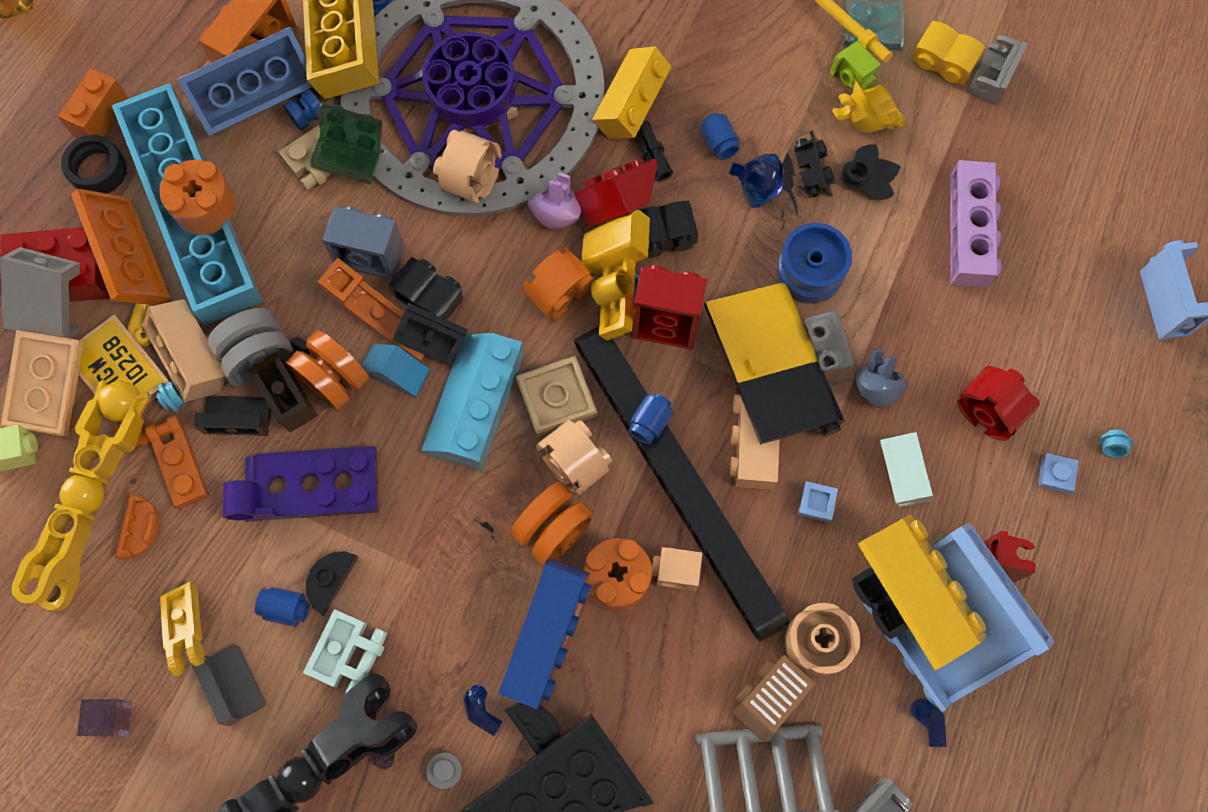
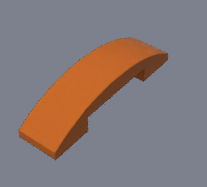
[317,258,425,361]

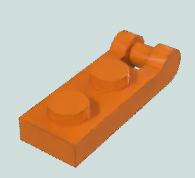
[145,414,210,510]

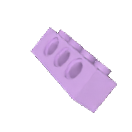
[950,160,1001,288]

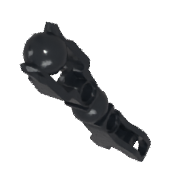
[216,674,417,812]

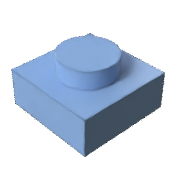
[1037,453,1079,494]
[797,481,838,523]

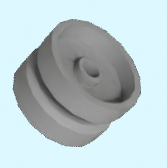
[207,308,294,387]

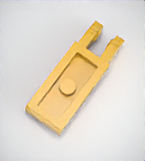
[160,581,205,676]

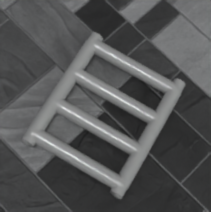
[695,724,840,812]

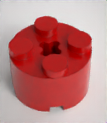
[957,366,1040,441]

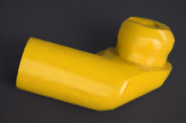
[127,303,152,346]

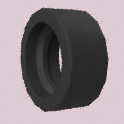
[61,135,127,194]

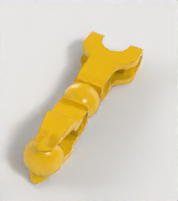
[11,379,150,612]

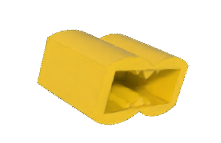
[912,21,985,85]

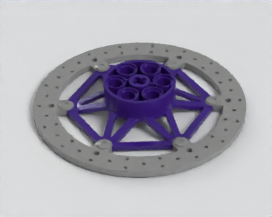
[341,0,604,216]

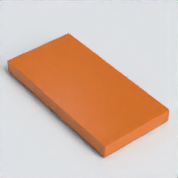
[71,188,171,305]

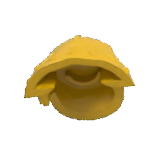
[832,79,907,133]

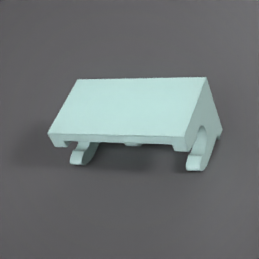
[880,432,933,507]

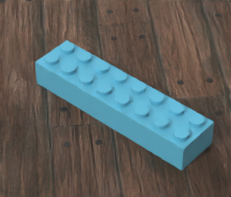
[112,83,264,326]

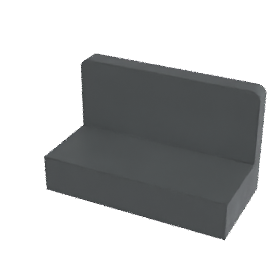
[191,645,266,726]

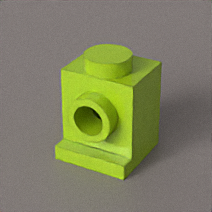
[830,40,881,90]

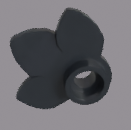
[841,144,901,200]

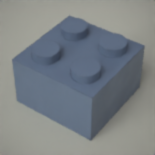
[322,206,405,280]

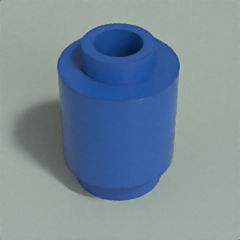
[700,113,740,160]
[628,393,674,445]
[255,587,310,627]

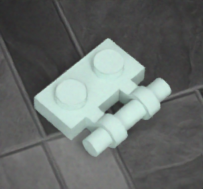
[303,609,388,693]

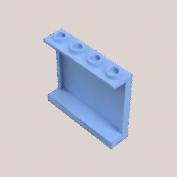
[864,522,1055,712]

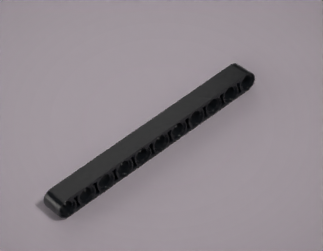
[574,325,789,642]

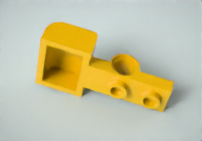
[582,210,650,341]

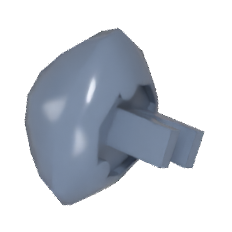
[855,349,908,409]

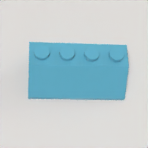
[421,333,524,471]

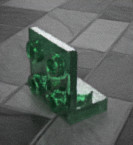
[310,103,382,185]

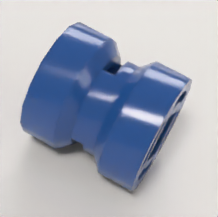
[283,89,326,131]

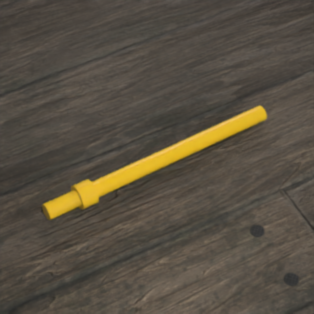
[814,0,893,63]

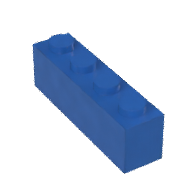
[498,558,592,709]

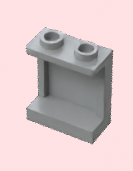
[0,247,80,338]

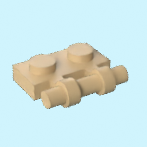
[278,119,358,190]

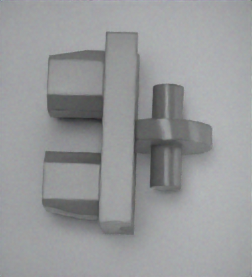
[804,309,854,372]

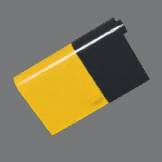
[704,283,845,445]

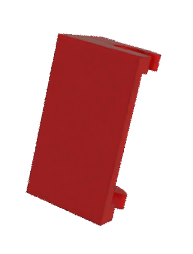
[984,530,1036,583]

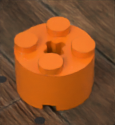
[159,160,236,235]
[521,247,594,322]
[584,538,652,612]

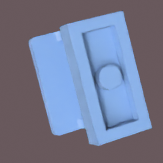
[1139,240,1208,340]

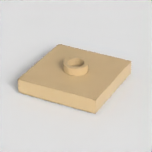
[515,356,598,437]

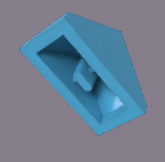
[362,344,430,398]

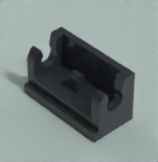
[392,303,468,367]

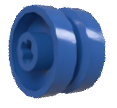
[777,223,852,304]

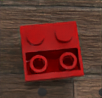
[574,158,658,227]

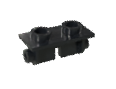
[794,130,835,198]

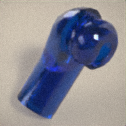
[463,685,503,736]
[910,698,947,747]

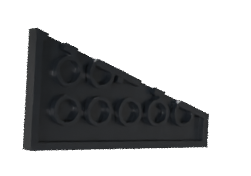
[459,713,654,812]

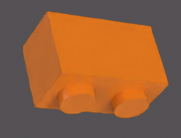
[57,68,129,138]

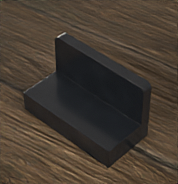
[194,396,271,436]

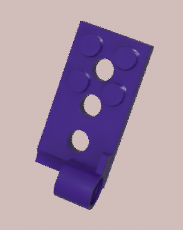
[223,446,378,522]

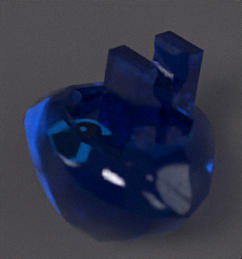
[729,154,785,208]

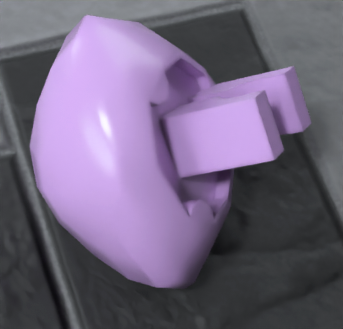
[528,173,581,230]

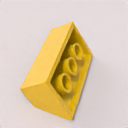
[858,515,987,671]

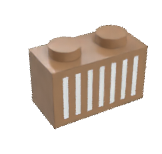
[732,655,816,742]

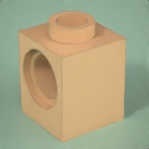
[652,547,702,591]

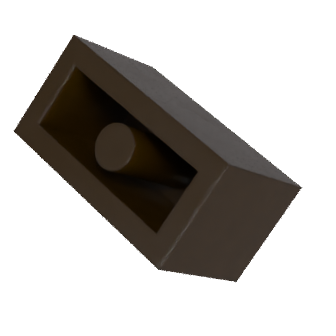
[248,353,318,432]

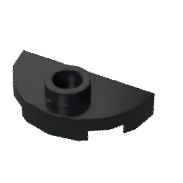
[306,551,359,616]
[505,703,560,754]

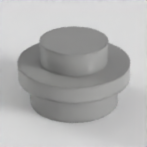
[427,752,462,789]

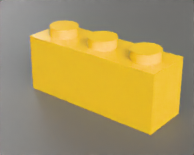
[592,46,672,139]

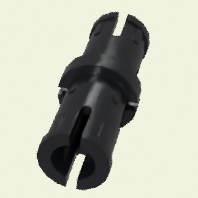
[636,121,673,182]

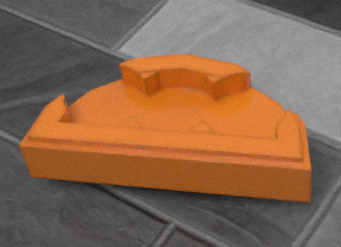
[114,492,159,560]

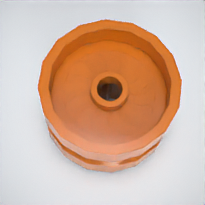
[285,330,370,412]
[509,481,595,568]

